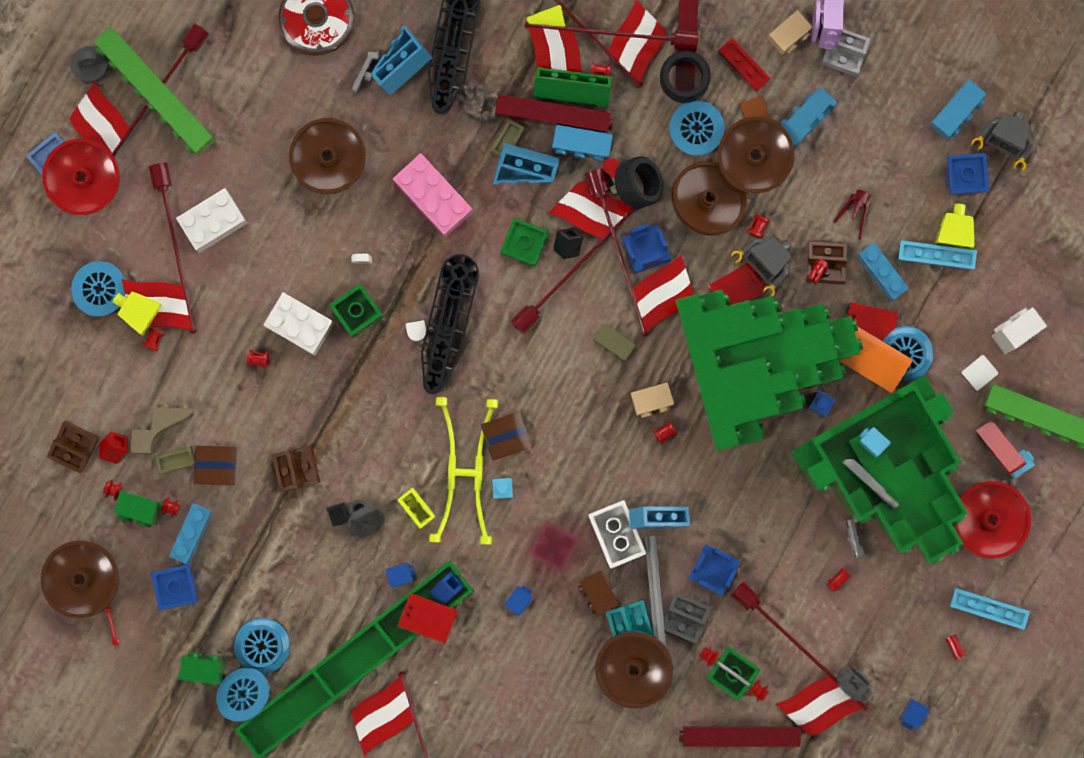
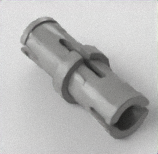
[845,519,866,558]

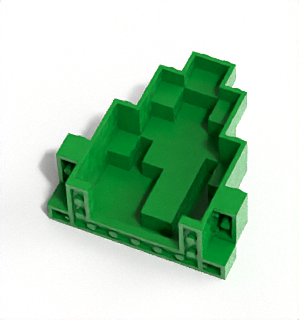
[676,289,863,451]
[790,375,968,565]

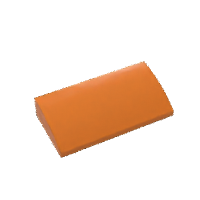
[838,326,913,393]

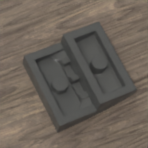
[664,592,711,645]

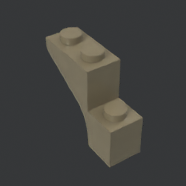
[131,404,194,454]

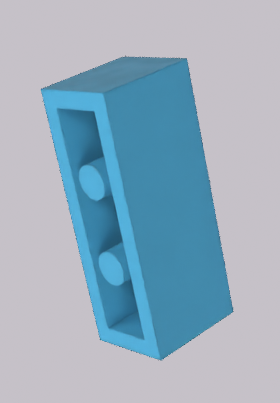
[929,79,986,140]
[552,125,613,162]
[856,243,909,302]
[169,503,214,564]
[629,507,690,529]

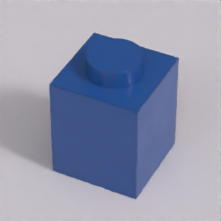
[807,391,835,418]
[385,563,416,588]
[429,572,465,605]
[504,585,533,616]
[899,698,930,730]

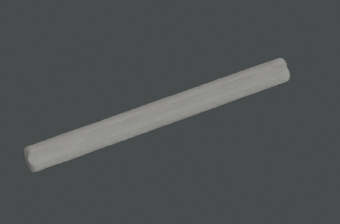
[644,536,666,647]

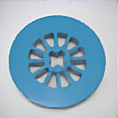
[669,101,725,155]
[71,261,125,316]
[883,326,934,382]
[234,618,290,674]
[216,668,269,722]

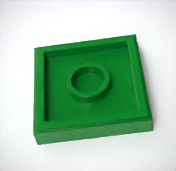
[500,218,549,267]

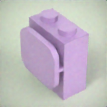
[811,0,844,50]

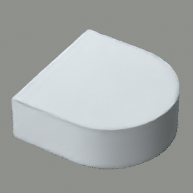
[351,254,372,264]
[406,320,426,341]

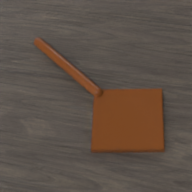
[739,96,770,118]

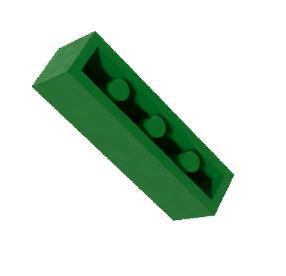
[533,67,612,106]

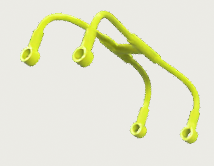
[429,397,498,545]

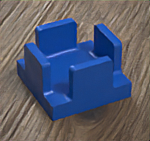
[945,153,989,197]
[622,223,671,274]
[688,544,740,596]
[151,564,198,611]

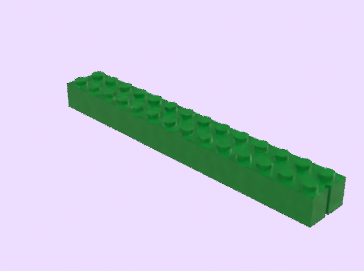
[234,560,474,758]

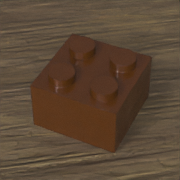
[578,570,619,616]

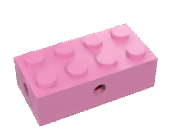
[393,153,473,238]

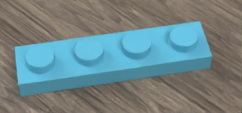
[898,241,977,270]
[949,588,1030,630]

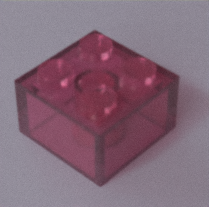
[528,520,580,573]

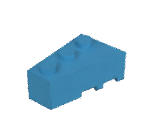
[371,24,432,95]
[780,87,837,148]
[493,143,559,184]

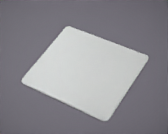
[962,355,998,391]

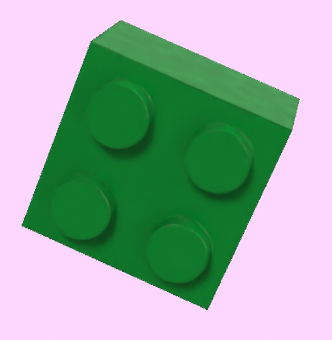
[329,283,384,338]
[178,652,226,685]

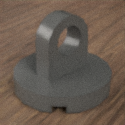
[70,46,109,84]
[347,500,385,538]
[836,667,872,702]

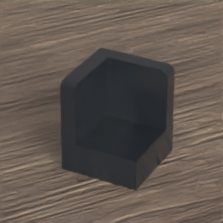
[553,227,583,259]
[326,503,350,527]

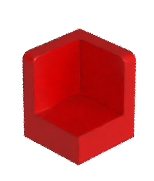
[99,431,128,464]

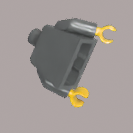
[971,111,1033,171]
[731,238,791,296]

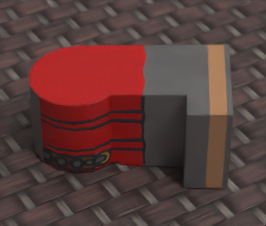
[603,158,620,197]

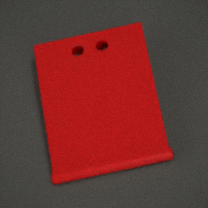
[708,262,768,305]
[847,302,899,341]
[398,593,458,644]

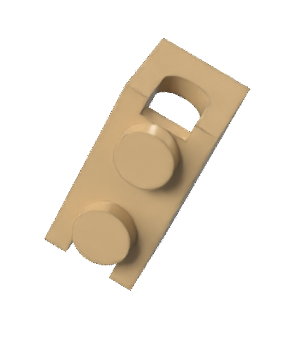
[768,10,813,56]
[630,382,674,418]

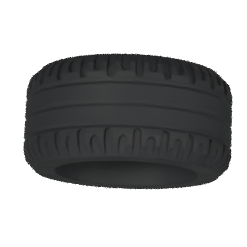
[660,51,711,103]
[615,156,663,209]

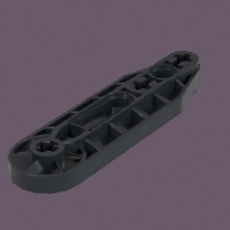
[428,0,481,115]
[421,254,479,394]

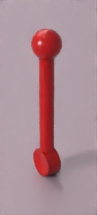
[104,606,120,646]

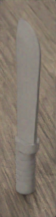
[842,459,899,510]

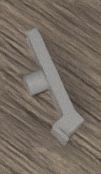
[352,51,380,93]

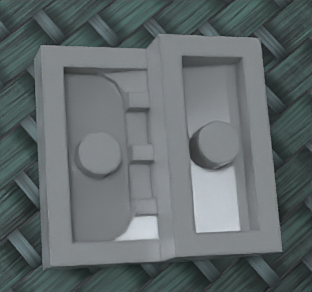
[821,29,870,77]

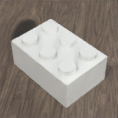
[176,188,248,253]
[264,292,335,356]
[991,308,1047,354]
[588,500,646,569]

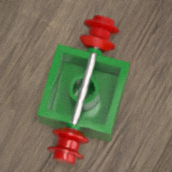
[103,480,181,528]
[698,646,769,702]

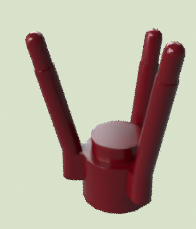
[833,189,871,240]

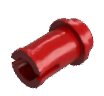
[807,258,828,284]
[826,568,851,592]
[944,634,966,660]

